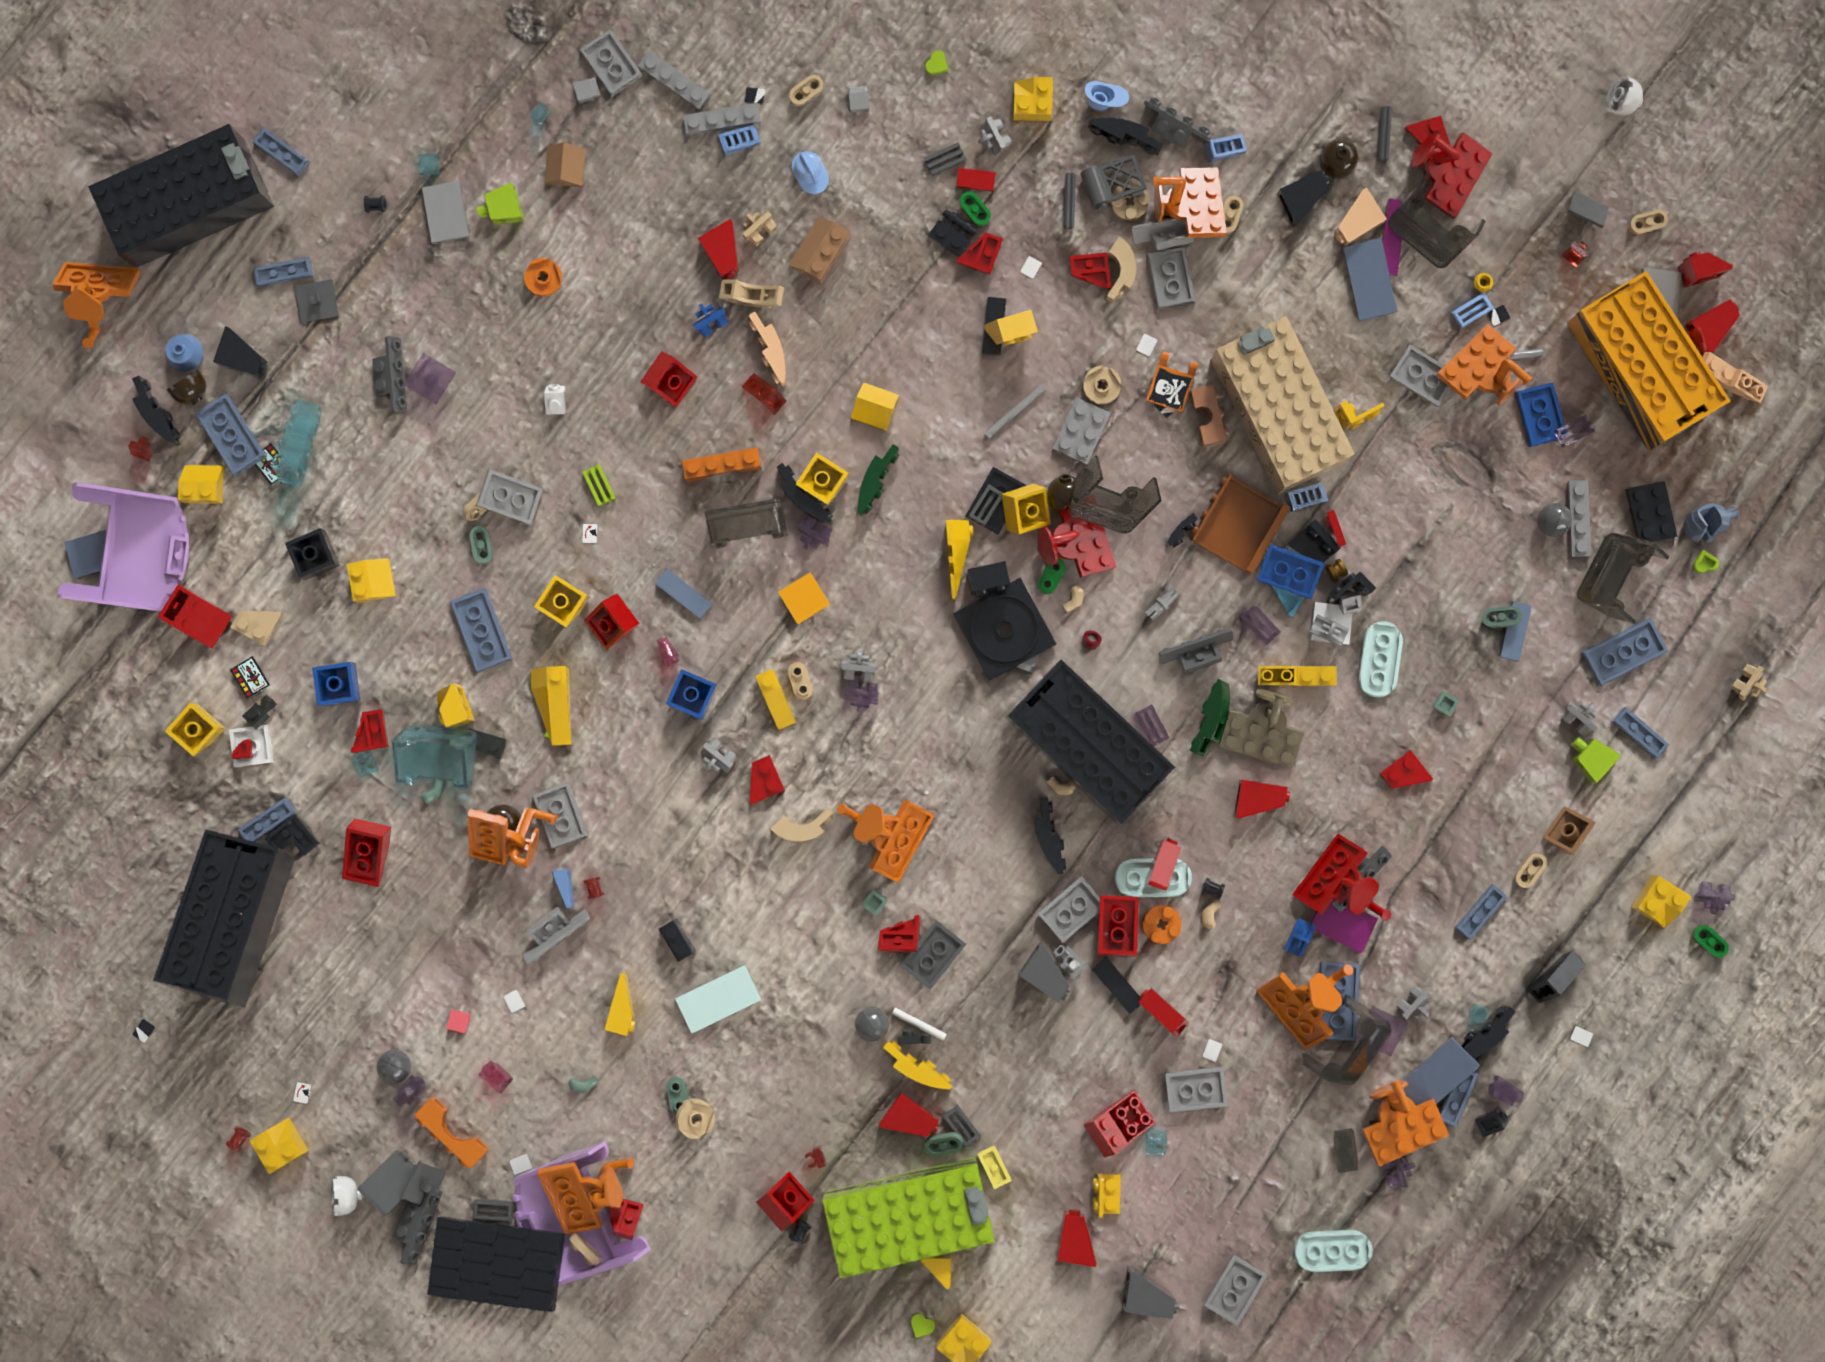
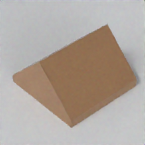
[545,142,586,187]
[1543,806,1596,855]

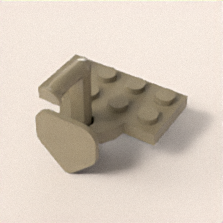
[1219,689,1305,768]

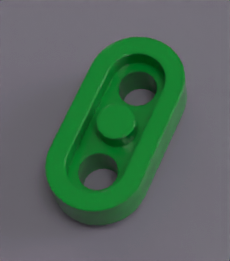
[960,192,991,227]
[1037,558,1066,594]
[1692,925,1729,958]

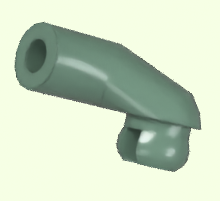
[421,779,444,804]
[568,1075,599,1093]

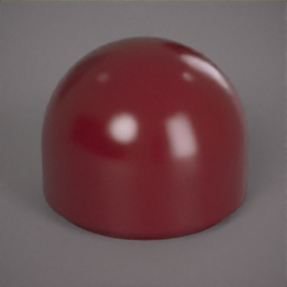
[1082,630,1102,650]

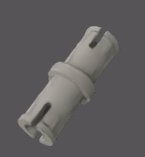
[1144,587,1181,621]

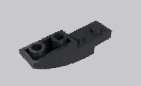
[1088,118,1163,156]
[132,376,181,446]
[777,462,833,525]
[1034,798,1066,874]
[1461,1005,1516,1059]

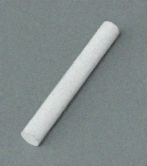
[892,1008,946,1041]

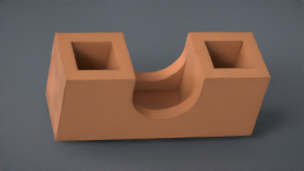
[1189,384,1228,448]

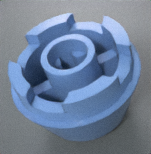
[165,334,203,371]

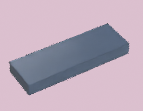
[253,127,310,177]
[253,257,314,288]
[655,569,712,619]
[1499,601,1532,662]
[1612,707,1669,759]
[237,797,297,842]
[1455,884,1508,941]
[1440,1072,1479,1128]

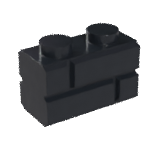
[658,918,697,962]

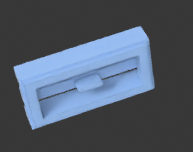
[1451,293,1494,329]

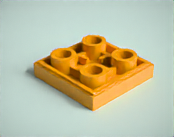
[778,572,830,625]

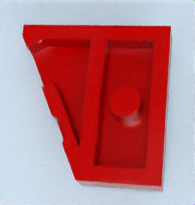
[1325,510,1347,547]
[1379,750,1434,789]
[750,755,785,805]
[878,915,921,952]
[607,1199,644,1240]

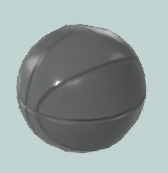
[1538,503,1572,537]
[855,1007,889,1042]
[376,1049,411,1084]

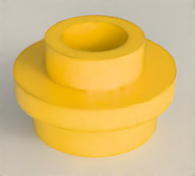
[1474,273,1493,292]

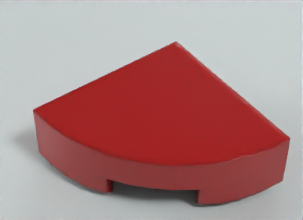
[231,739,253,759]

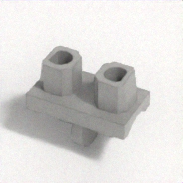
[978,117,1012,156]
[1309,614,1349,647]
[841,649,877,682]
[1562,701,1598,736]
[700,739,737,774]
[1054,945,1088,979]
[1396,986,1432,1022]

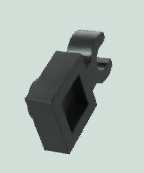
[898,1031,931,1044]

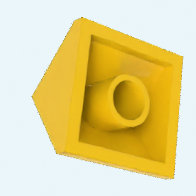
[851,383,899,431]
[920,1253,951,1290]

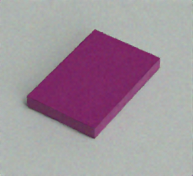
[1311,904,1378,953]

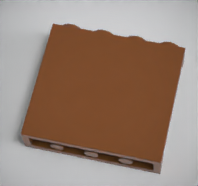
[1190,473,1291,575]

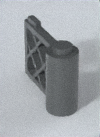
[1080,154,1147,211]

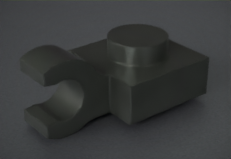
[242,695,277,730]

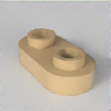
[789,75,824,107]
[1223,196,1243,234]
[1629,209,1668,235]
[462,493,486,521]
[788,662,813,700]
[1514,853,1547,888]
[570,1233,603,1266]

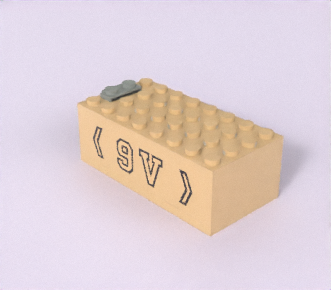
[1210,316,1355,495]

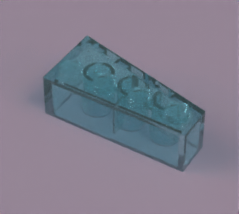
[272,399,322,487]

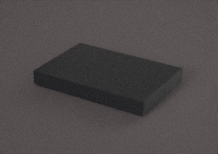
[965,467,1026,535]

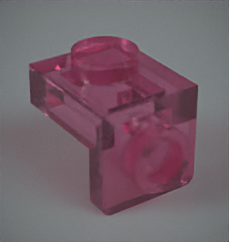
[478,1061,513,1094]

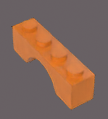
[682,447,762,483]
[414,1096,490,1169]

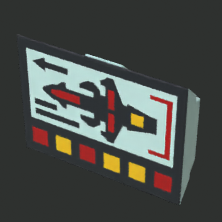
[255,443,292,486]
[230,656,270,699]

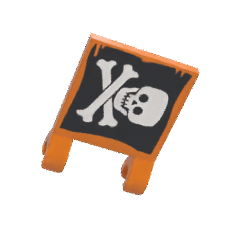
[1146,352,1198,412]

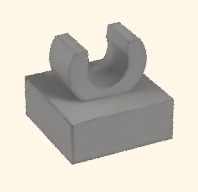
[1340,590,1362,615]

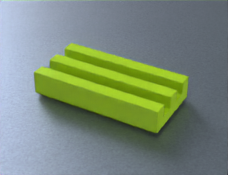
[582,464,616,507]

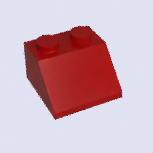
[1678,251,1733,288]
[640,351,698,408]
[584,593,640,650]
[756,1171,815,1232]

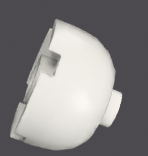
[1606,76,1643,116]
[332,1176,362,1216]

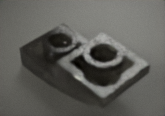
[1334,1128,1358,1173]

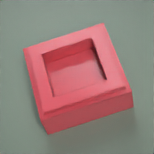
[446,1009,471,1033]

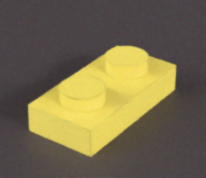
[977,1145,1012,1189]

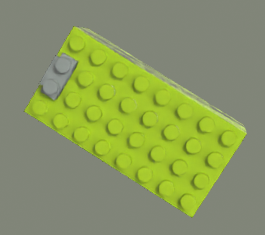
[823,1156,995,1278]

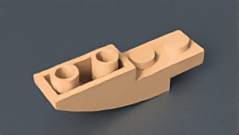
[748,312,787,387]
[1703,352,1768,403]

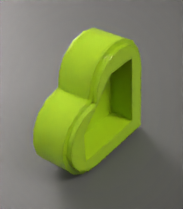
[925,50,948,75]
[1692,549,1719,574]
[911,1313,935,1338]

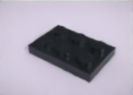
[1625,481,1678,545]

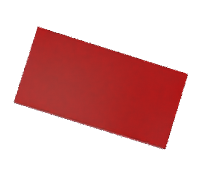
[956,167,996,192]

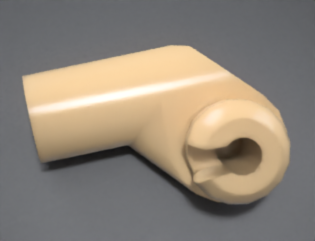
[1062,586,1084,614]
[1047,776,1076,795]
[1202,900,1221,929]

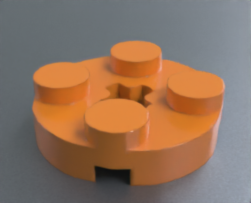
[524,258,563,297]
[1142,905,1181,944]

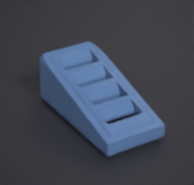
[718,125,761,156]
[1203,134,1247,162]
[1286,482,1328,512]
[552,869,574,908]

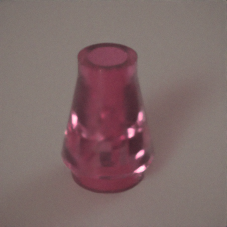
[657,637,679,666]

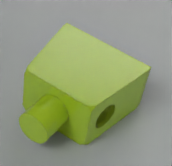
[476,182,524,224]
[1571,737,1621,783]

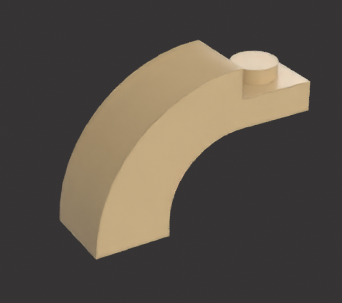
[1106,236,1136,304]
[719,280,784,308]
[770,807,834,841]

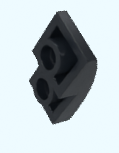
[1165,513,1198,548]

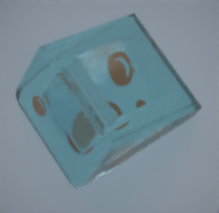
[353,750,379,777]
[1146,1129,1167,1154]

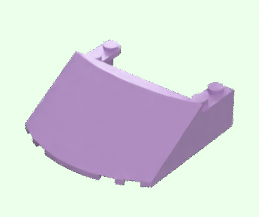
[57,482,189,611]
[513,1141,651,1286]

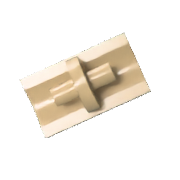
[742,211,777,246]
[1731,664,1768,701]

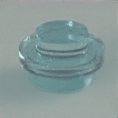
[1469,1004,1489,1023]

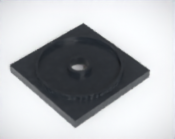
[953,578,1057,681]

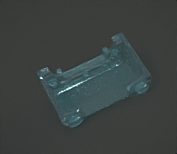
[392,726,477,790]

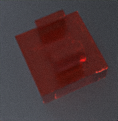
[1561,241,1589,267]
[128,436,152,462]
[805,1145,827,1168]

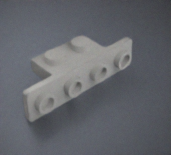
[1132,217,1194,250]
[523,907,590,965]

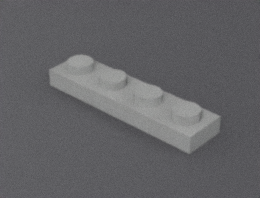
[638,51,710,111]
[683,103,761,136]
[1567,480,1591,558]

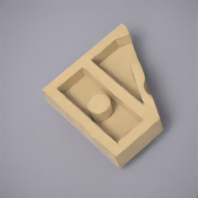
[231,611,283,646]

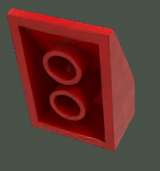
[342,818,391,887]
[1096,895,1139,957]

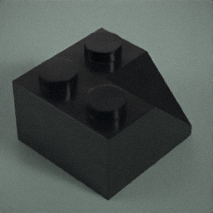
[285,528,340,580]
[967,561,1010,598]

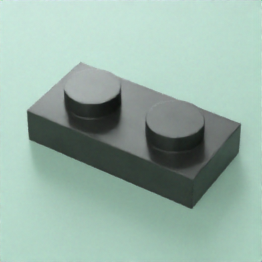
[464,728,507,758]

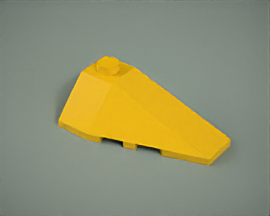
[946,520,974,600]
[531,666,572,746]

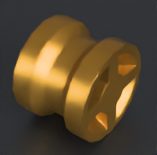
[1325,559,1348,582]

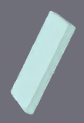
[675,965,762,1034]

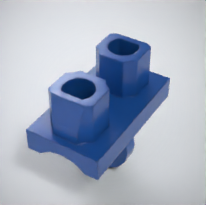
[692,303,728,337]
[1284,918,1316,958]

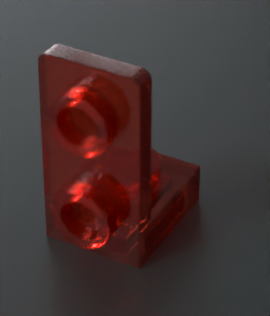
[742,373,787,415]

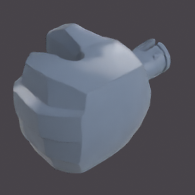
[1683,503,1739,543]

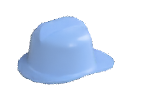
[1084,81,1129,112]
[792,151,829,194]

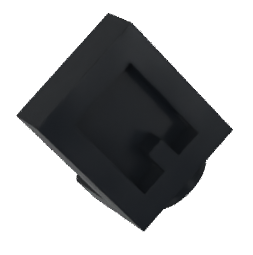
[1475,1106,1508,1137]

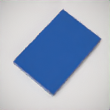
[1515,382,1568,447]
[1257,544,1325,600]

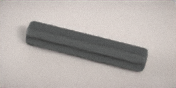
[1378,106,1392,162]
[1064,173,1076,229]

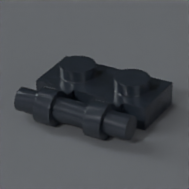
[928,209,977,257]

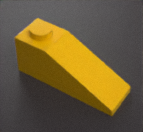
[755,669,796,730]
[604,972,636,1036]

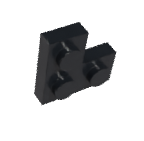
[265,814,320,856]

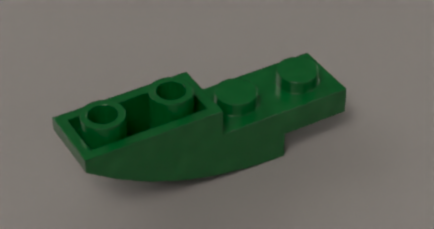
[858,444,900,517]
[1189,679,1230,757]

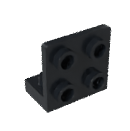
[1284,519,1341,562]
[1327,572,1376,604]

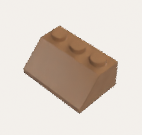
[789,217,850,285]

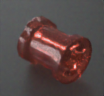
[583,877,604,899]
[225,1126,251,1152]

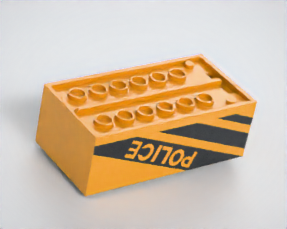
[1567,271,1730,451]

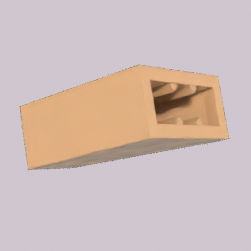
[1335,187,1387,247]

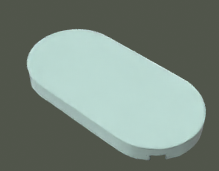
[1358,621,1403,698]
[1114,858,1192,897]
[1294,1230,1373,1272]

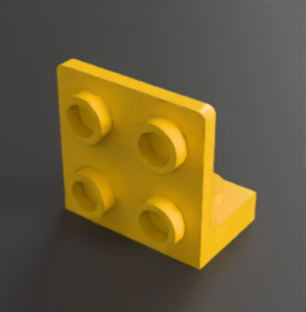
[1333,400,1385,430]
[1093,1173,1121,1218]

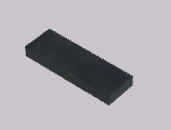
[982,297,1006,356]
[1092,957,1141,1014]

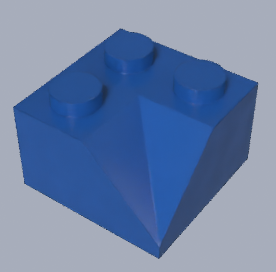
[312,662,361,707]
[666,669,717,720]

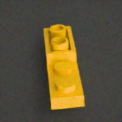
[1258,666,1337,686]
[883,1040,952,1089]

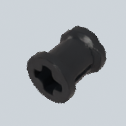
[364,195,387,213]
[1201,878,1225,900]
[788,1219,812,1245]

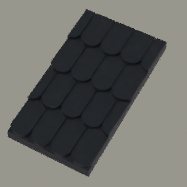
[427,1216,565,1312]

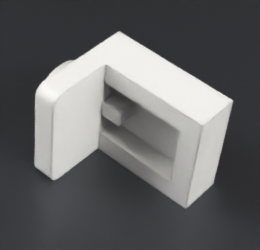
[544,384,566,415]

